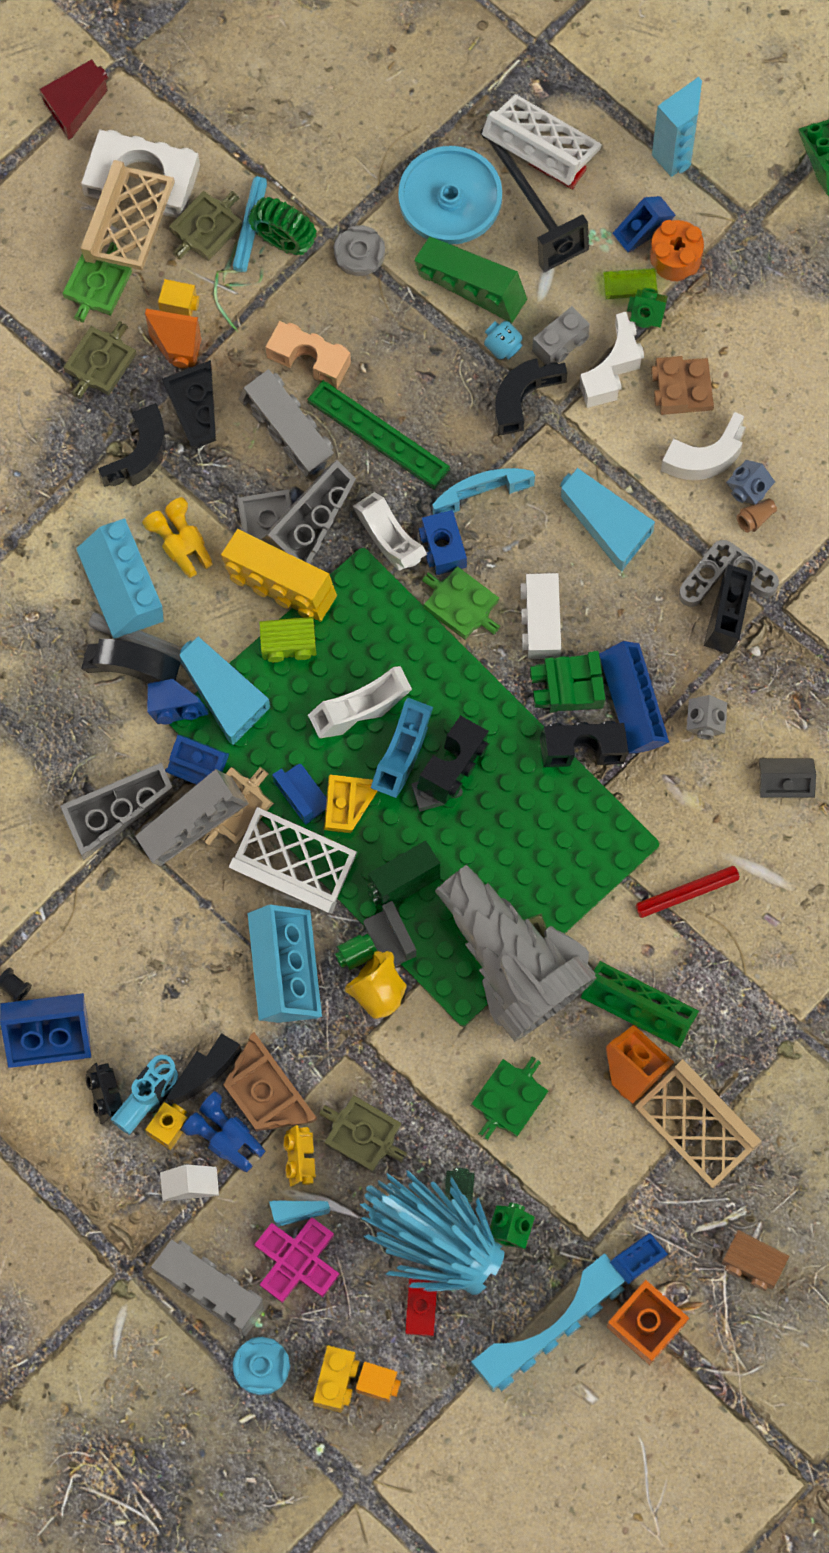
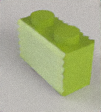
[259,617,316,662]

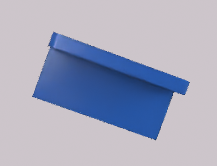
[272,764,327,825]

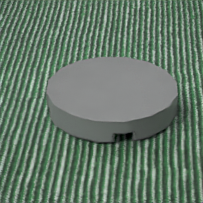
[334,225,385,276]

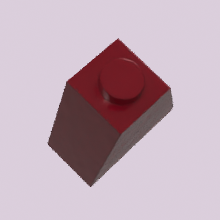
[39,59,108,140]

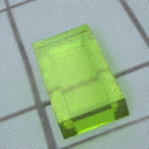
[603,268,658,300]

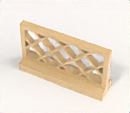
[81,160,175,270]
[635,1059,762,1189]

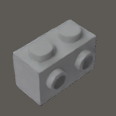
[532,306,590,364]

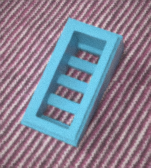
[269,1200,330,1227]

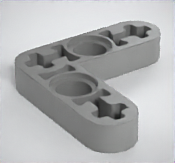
[679,540,779,607]

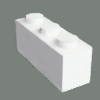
[521,573,561,659]

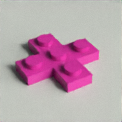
[254,1217,340,1304]

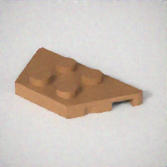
[223,1032,317,1132]

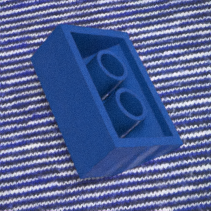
[0,993,92,1068]

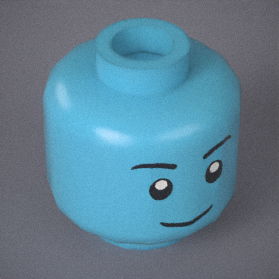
[484,321,523,360]

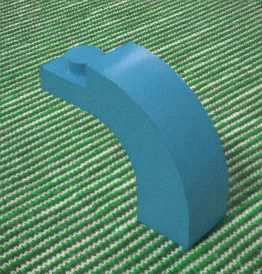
[371,698,433,798]

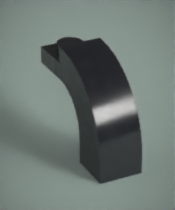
[495,358,567,436]
[98,403,166,487]
[81,639,181,684]

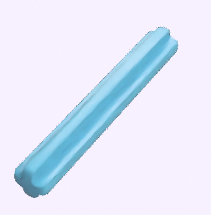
[233,176,267,272]

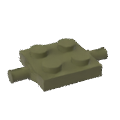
[169,191,243,261]
[63,321,136,399]
[319,1095,407,1173]

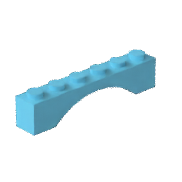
[471,1253,626,1392]

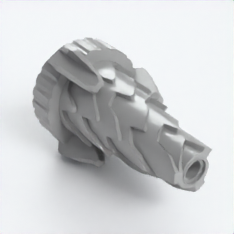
[435,865,597,1042]

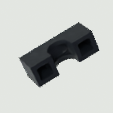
[417,715,489,804]
[540,721,629,768]

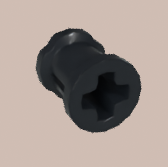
[0,967,32,1002]

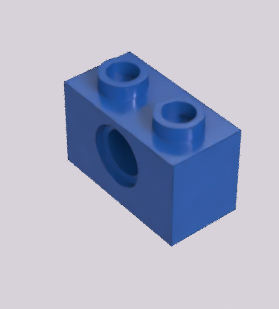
[418,510,467,575]

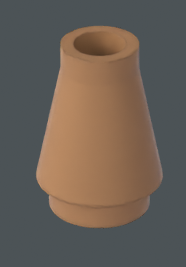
[736,498,777,533]

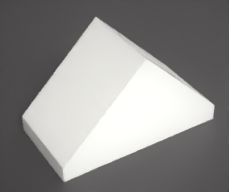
[160,1164,219,1201]

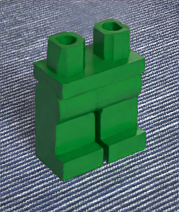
[530,651,606,713]

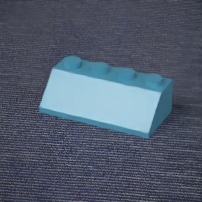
[652,77,702,177]
[76,518,164,639]
[247,904,322,1023]

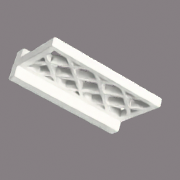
[482,94,602,185]
[229,807,357,913]

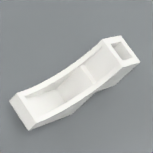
[580,312,644,408]
[308,666,412,738]

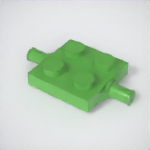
[62,242,132,323]
[422,566,501,640]

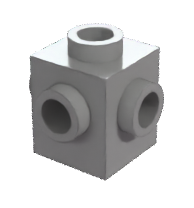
[687,695,727,740]

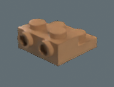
[651,356,714,415]

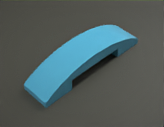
[433,468,535,515]

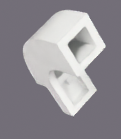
[661,412,746,480]
[353,492,427,571]

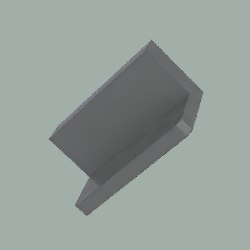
[759,758,816,798]
[363,901,416,966]

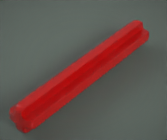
[636,866,740,918]

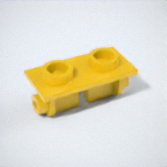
[284,1125,316,1187]

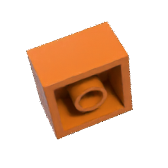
[607,1280,689,1365]

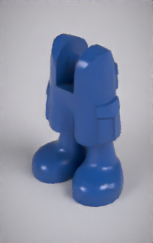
[181,1091,265,1173]

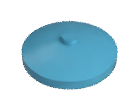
[399,146,502,245]

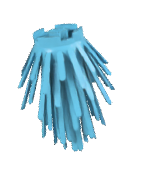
[360,1171,505,1295]

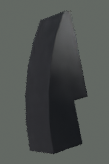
[167,1033,242,1105]

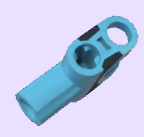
[110,1055,179,1135]

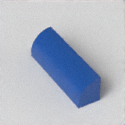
[599,641,669,753]

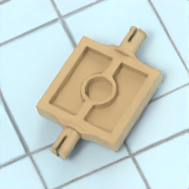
[201,767,274,845]

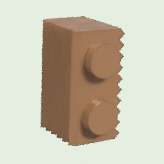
[721,1230,789,1291]

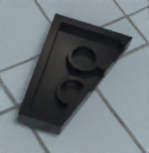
[162,360,216,450]

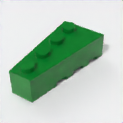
[414,236,528,324]

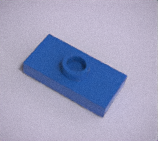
[610,1233,668,1284]

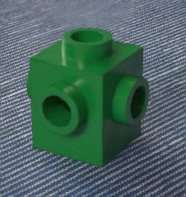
[627,288,668,328]
[490,1203,535,1249]

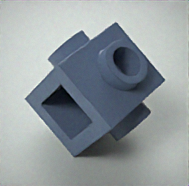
[726,460,775,505]

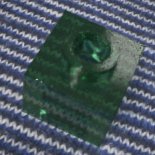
[445,1168,475,1202]

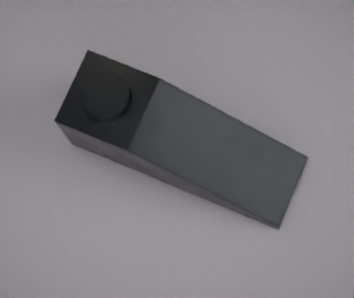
[704,564,753,654]

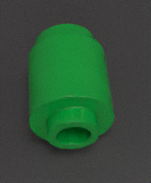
[334,933,377,971]

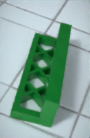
[581,961,699,1048]

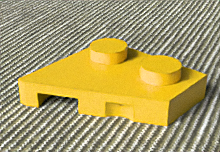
[324,775,377,833]

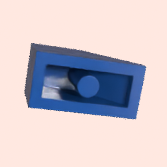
[613,196,676,252]

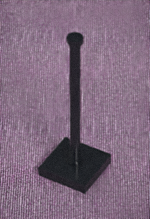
[480,127,589,273]

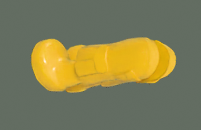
[142,497,213,578]

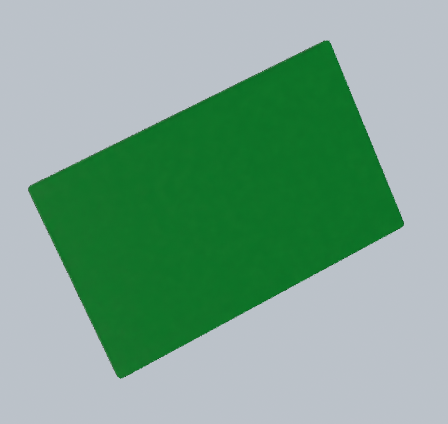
[168,548,660,1027]

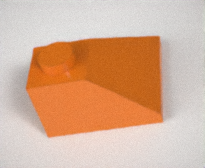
[145,309,201,368]
[606,1025,675,1104]

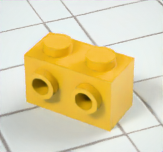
[313,1345,360,1413]

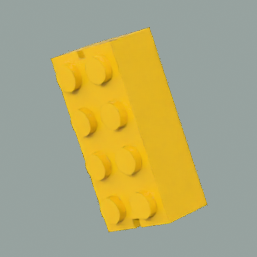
[221,529,337,622]

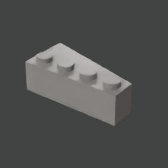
[239,369,334,477]
[260,460,356,564]
[60,762,173,861]
[135,769,249,866]
[151,1239,265,1337]

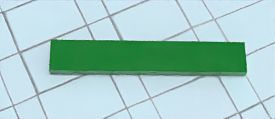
[307,380,450,489]

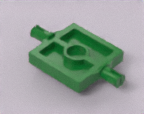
[471,1057,549,1141]

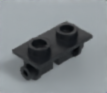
[86,1063,122,1125]

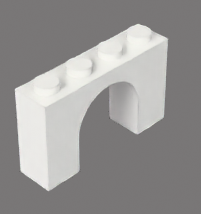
[81,130,200,218]

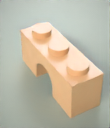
[266,321,351,389]

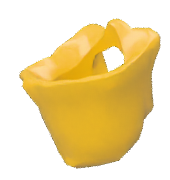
[345,951,407,1019]

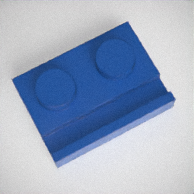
[165,735,229,785]

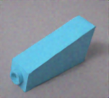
[560,468,655,571]
[179,636,270,745]

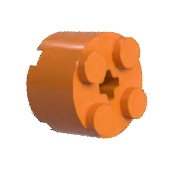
[650,220,704,281]

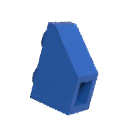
[147,679,208,725]

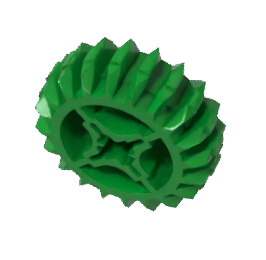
[248,197,317,255]

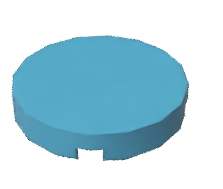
[232,1337,290,1396]

